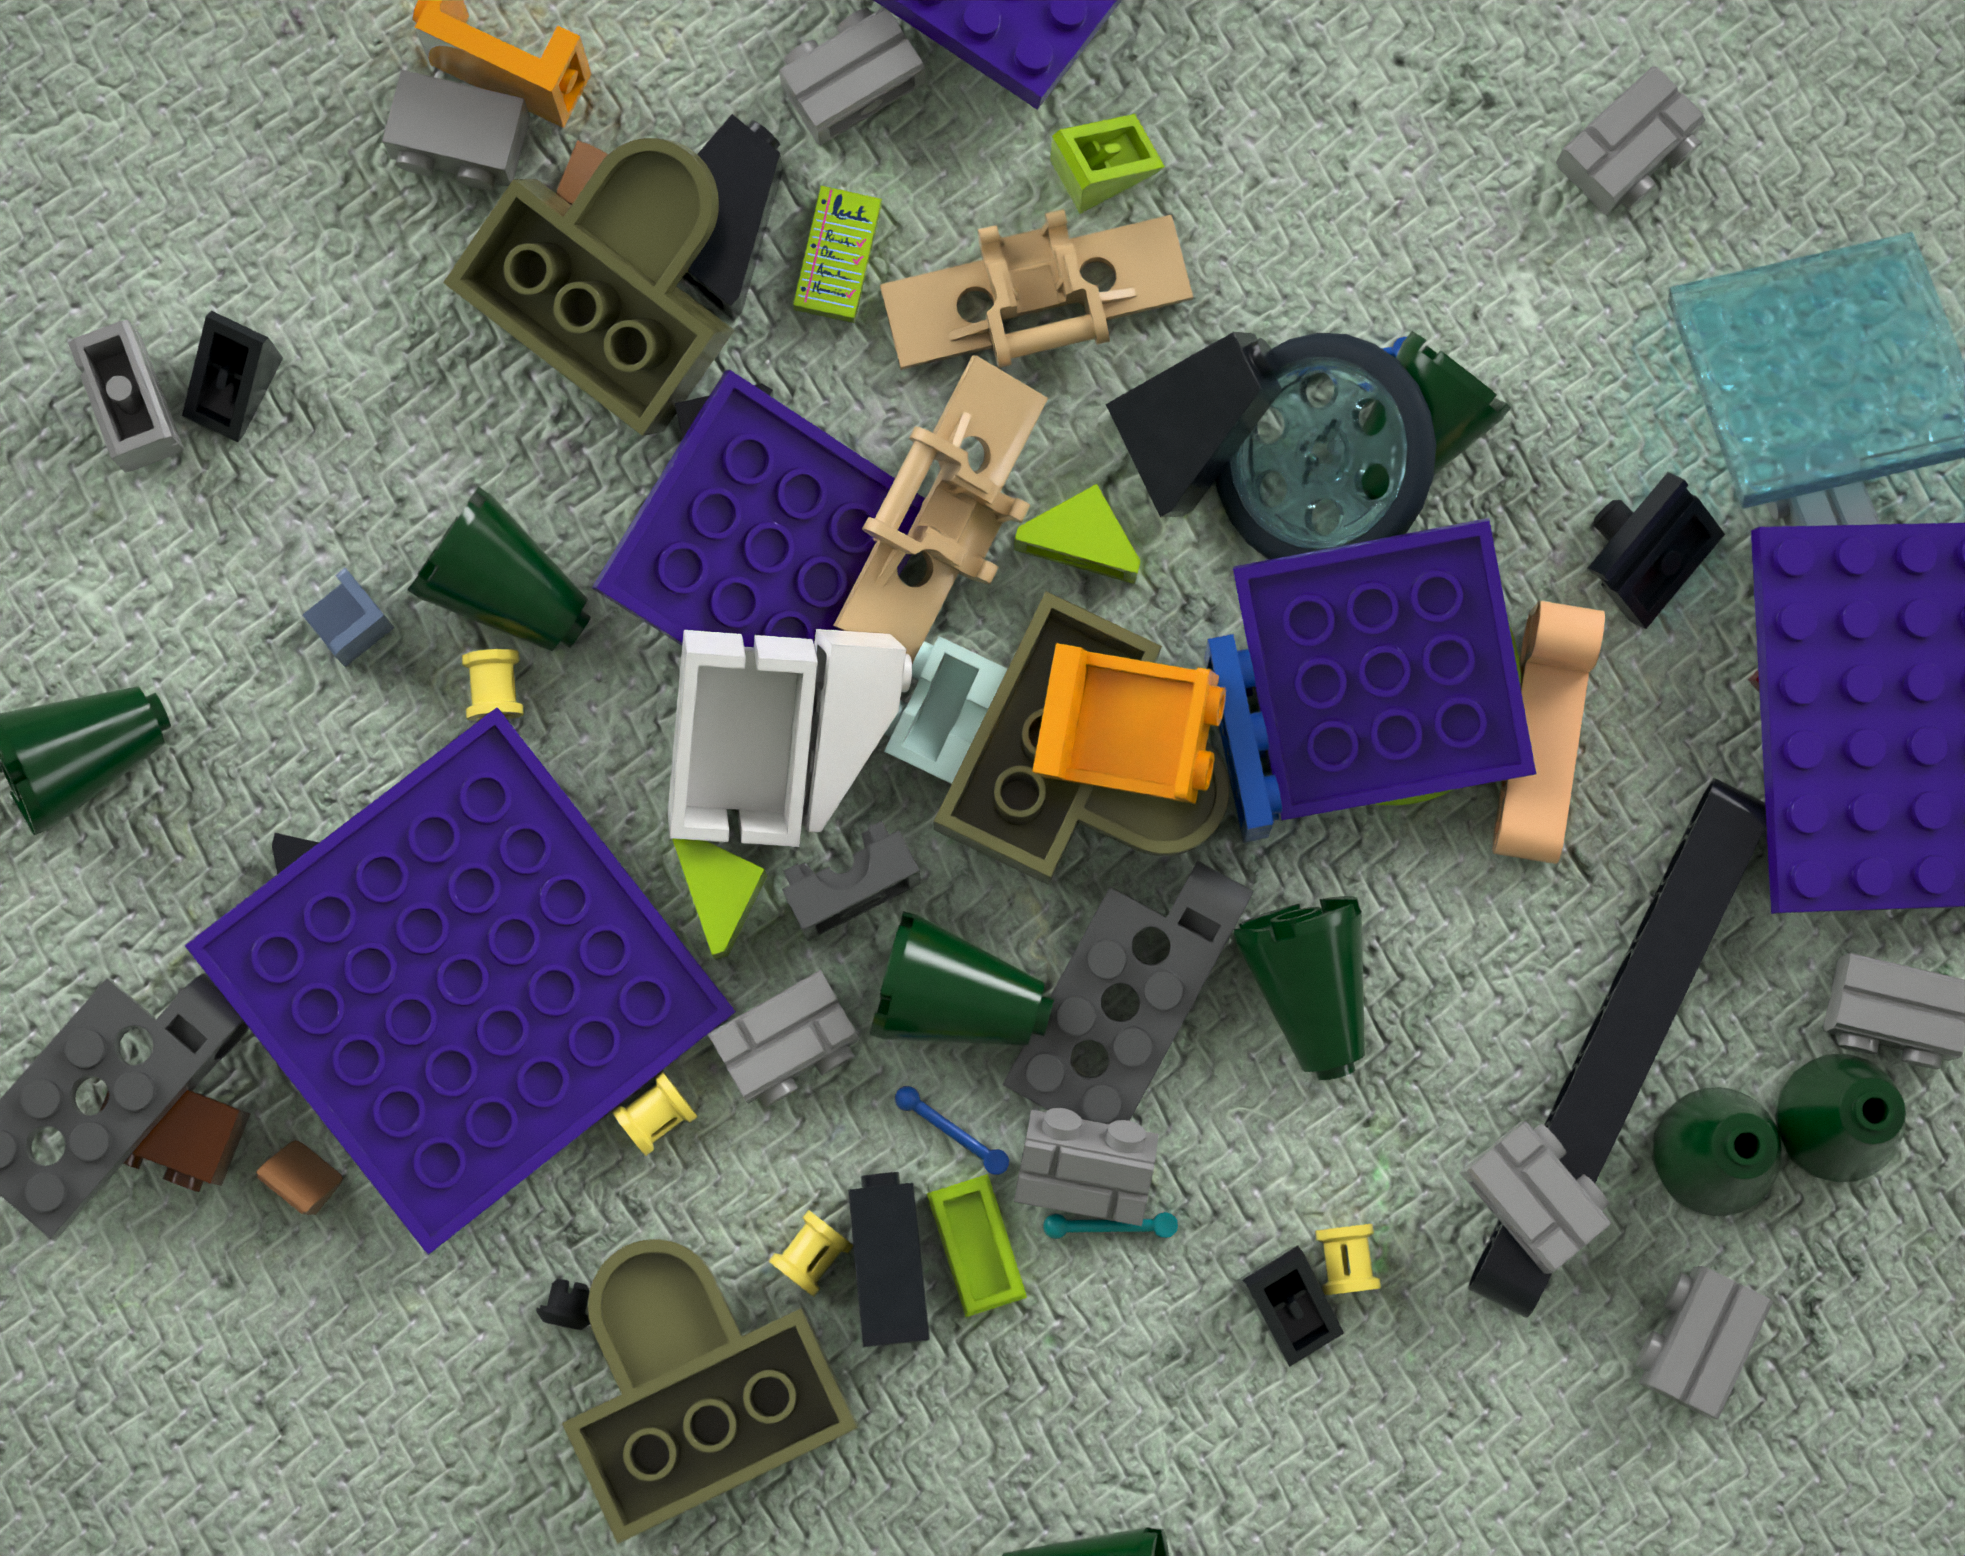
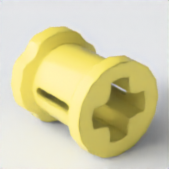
[462,649,524,721]
[612,1071,698,1156]
[769,1210,854,1297]
[1315,1224,1381,1295]

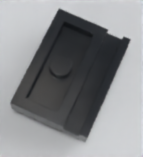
[1588,472,1725,629]

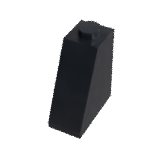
[682,114,783,321]
[1106,332,1282,517]
[848,1172,930,1347]

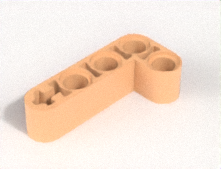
[1492,600,1605,864]

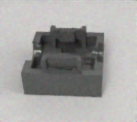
[782,821,921,942]

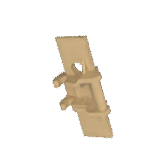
[880,209,1193,370]
[833,355,1048,664]

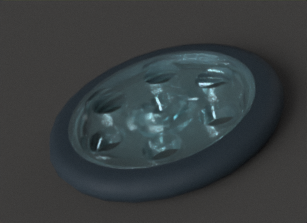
[1215,333,1436,560]

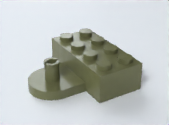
[443,138,735,436]
[933,591,1230,885]
[562,1239,859,1544]

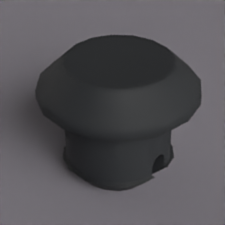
[1594,500,1633,545]
[536,1279,590,1330]

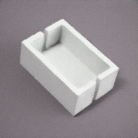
[668,630,818,847]

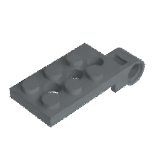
[1002,861,1254,1124]
[0,973,249,1240]

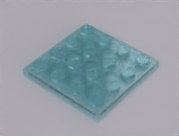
[1668,232,1965,509]

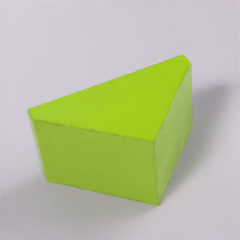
[1050,114,1165,214]
[1014,484,1141,584]
[672,838,768,960]

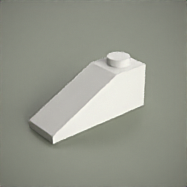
[802,629,912,832]

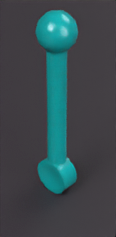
[1043,1212,1178,1239]

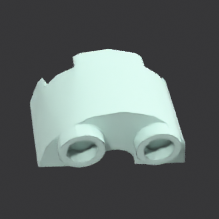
[884,636,1007,784]

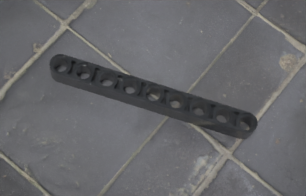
[1468,778,1766,1318]

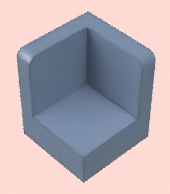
[302,568,395,667]

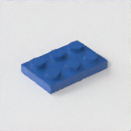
[1204,634,1282,843]

